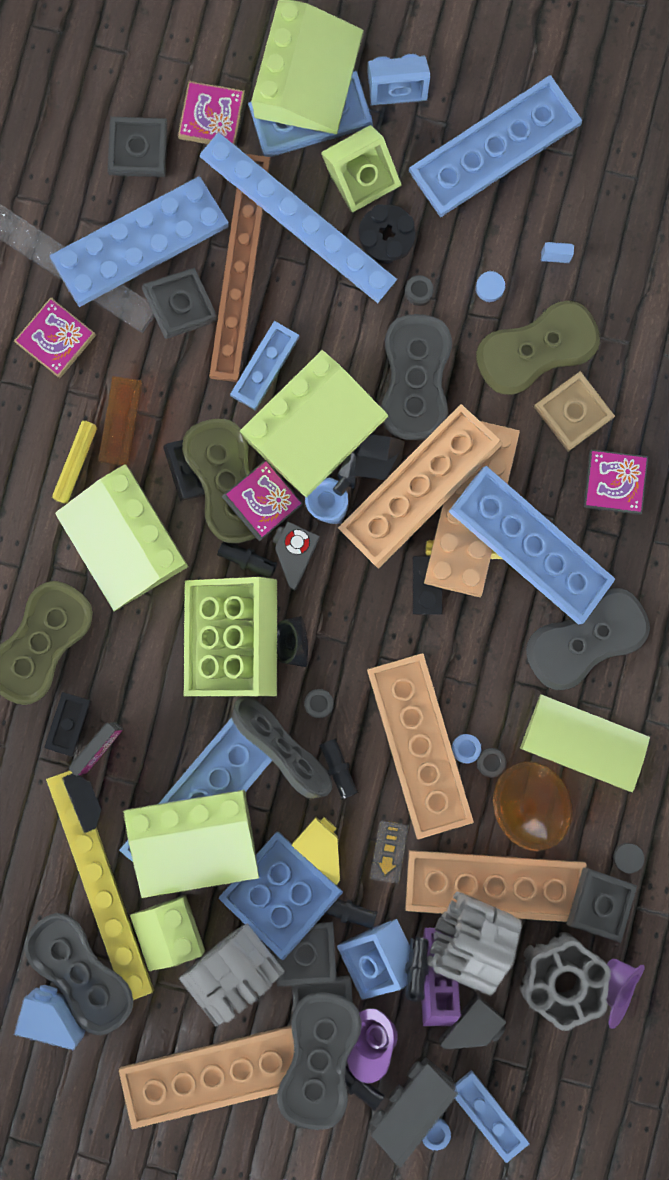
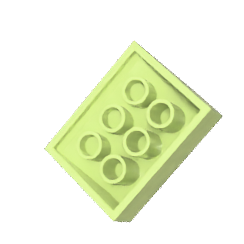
[252,0,363,135]
[240,350,388,498]
[55,464,189,612]
[184,577,277,696]
[124,789,259,898]

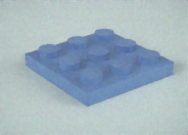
[218,831,343,960]

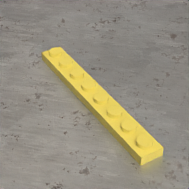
[46,771,154,1000]

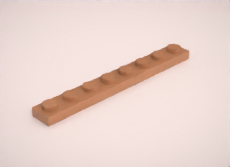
[209,154,270,382]

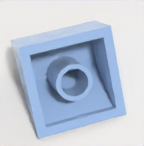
[368,54,430,105]
[337,919,410,1000]
[14,985,85,1050]

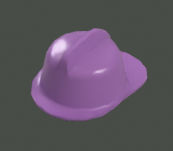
[606,959,645,1029]
[347,1009,398,1083]

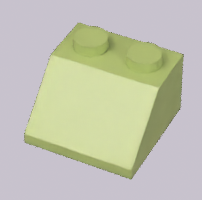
[321,125,402,213]
[130,895,205,971]

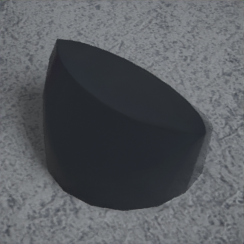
[277,616,308,667]

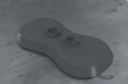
[381,314,452,440]
[526,588,650,690]
[232,697,332,799]
[24,913,133,1035]
[277,993,361,1130]

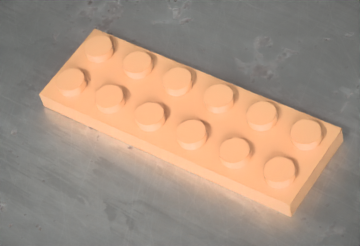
[338,404,503,569]
[424,421,520,598]
[367,653,474,840]
[405,850,586,922]
[119,1025,294,1129]

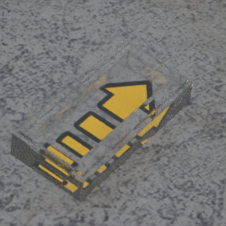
[370,820,409,884]

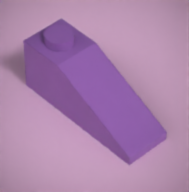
[421,928,461,1026]

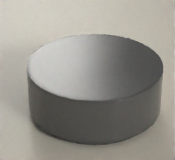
[405,275,434,306]
[304,689,333,718]
[476,748,506,778]
[613,843,644,873]

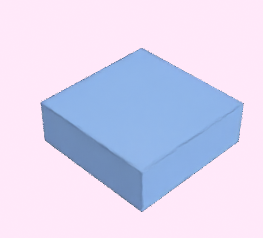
[541,242,574,263]

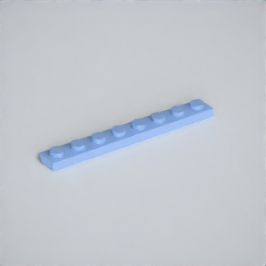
[200,132,397,303]

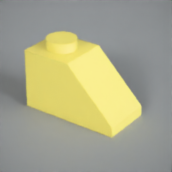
[292,816,340,885]

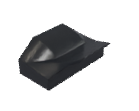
[352,434,405,480]
[62,773,101,833]

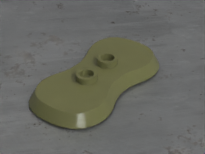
[476,301,600,395]
[182,419,256,543]
[0,581,93,705]

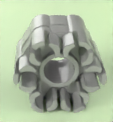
[427,891,522,995]
[179,923,285,1027]
[520,932,611,1031]

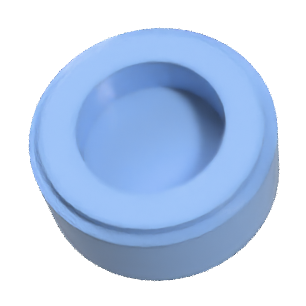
[476,271,505,302]
[451,734,481,764]
[422,1118,451,1151]

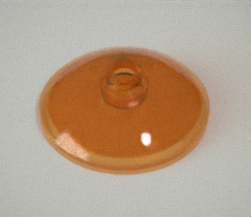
[493,762,572,851]

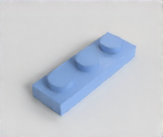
[230,321,299,411]
[455,1070,529,1163]

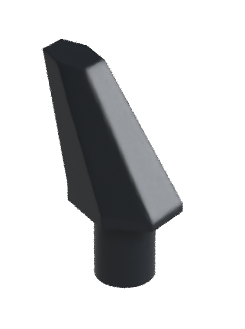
[333,453,356,496]

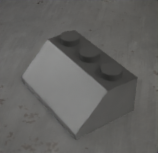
[370,1057,458,1168]

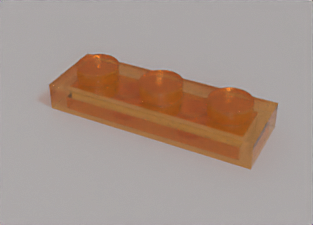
[98,376,142,467]

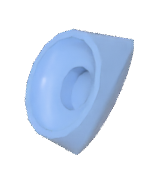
[305,478,348,524]

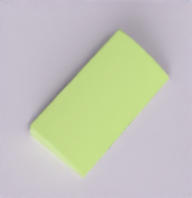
[520,694,650,793]

